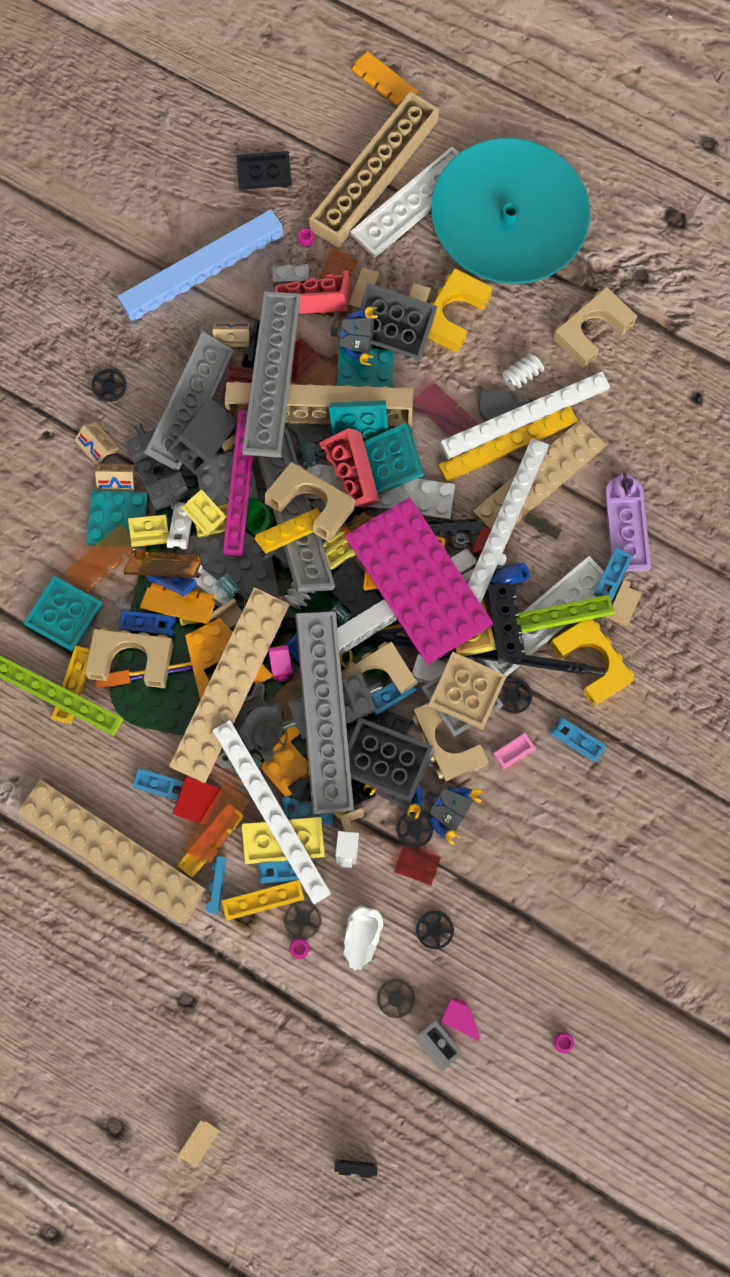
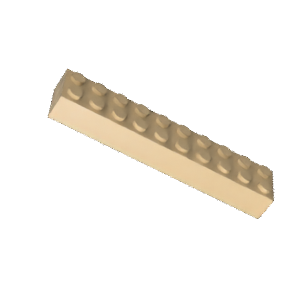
[309,91,439,249]
[225,382,413,427]
[169,587,290,783]
[17,779,207,924]

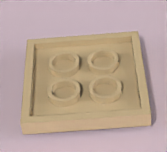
[428,652,507,730]

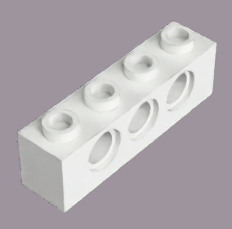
[336,831,359,868]

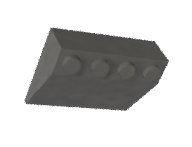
[360,283,438,360]
[348,718,435,802]

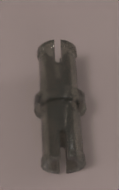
[524,512,562,540]

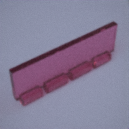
[413,384,479,437]

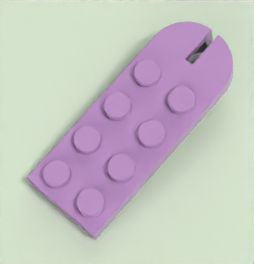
[605,473,651,571]

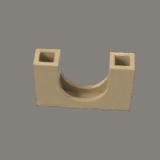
[349,267,431,313]
[553,287,637,368]
[265,462,355,542]
[85,628,173,688]
[341,642,418,724]
[411,703,489,784]

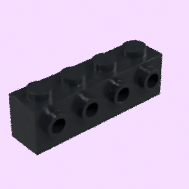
[487,582,525,664]

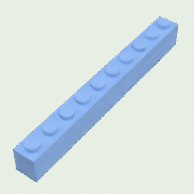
[117,209,283,321]

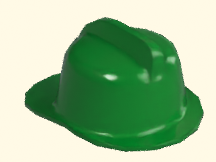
[246,498,275,535]

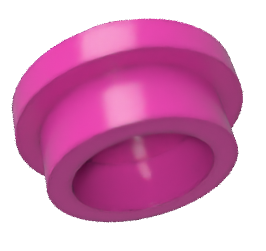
[297,228,315,246]
[289,938,310,959]
[553,1032,574,1053]

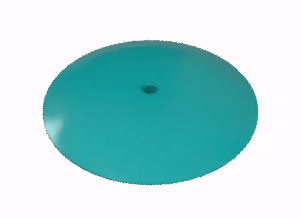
[431,138,590,284]

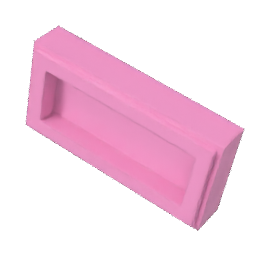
[492,732,536,770]

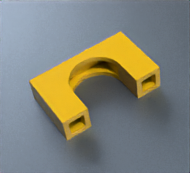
[429,269,493,353]
[550,619,634,707]

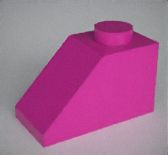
[268,646,293,682]
[440,997,480,1041]

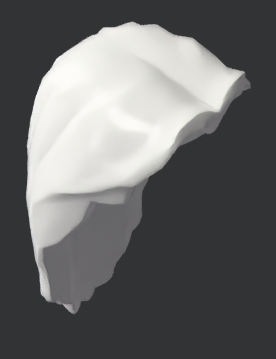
[343,905,383,971]

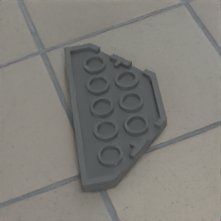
[176,532,280,601]

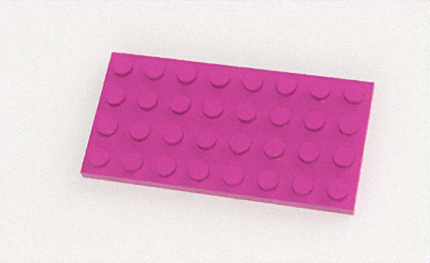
[345,497,494,665]

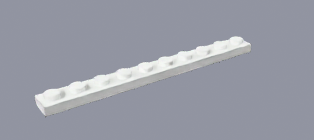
[440,371,610,459]
[468,438,549,604]
[213,720,331,904]

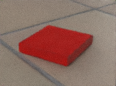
[172,776,223,827]

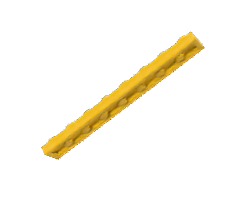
[438,406,578,483]

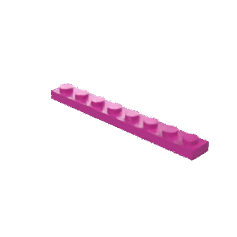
[223,410,253,556]

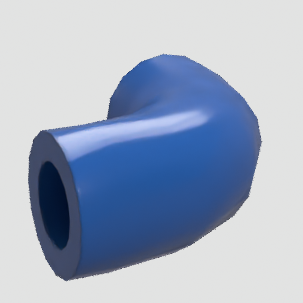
[485,563,529,596]

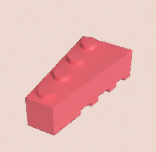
[274,270,352,314]
[319,428,379,508]

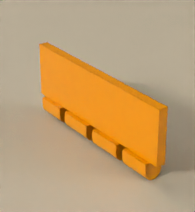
[352,51,418,107]
[140,582,216,624]

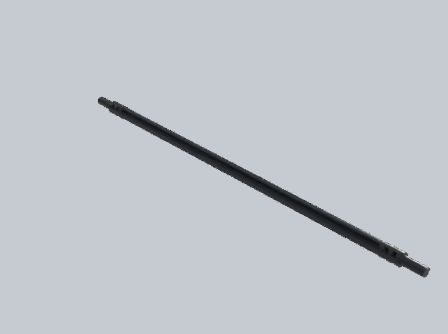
[279,618,605,676]

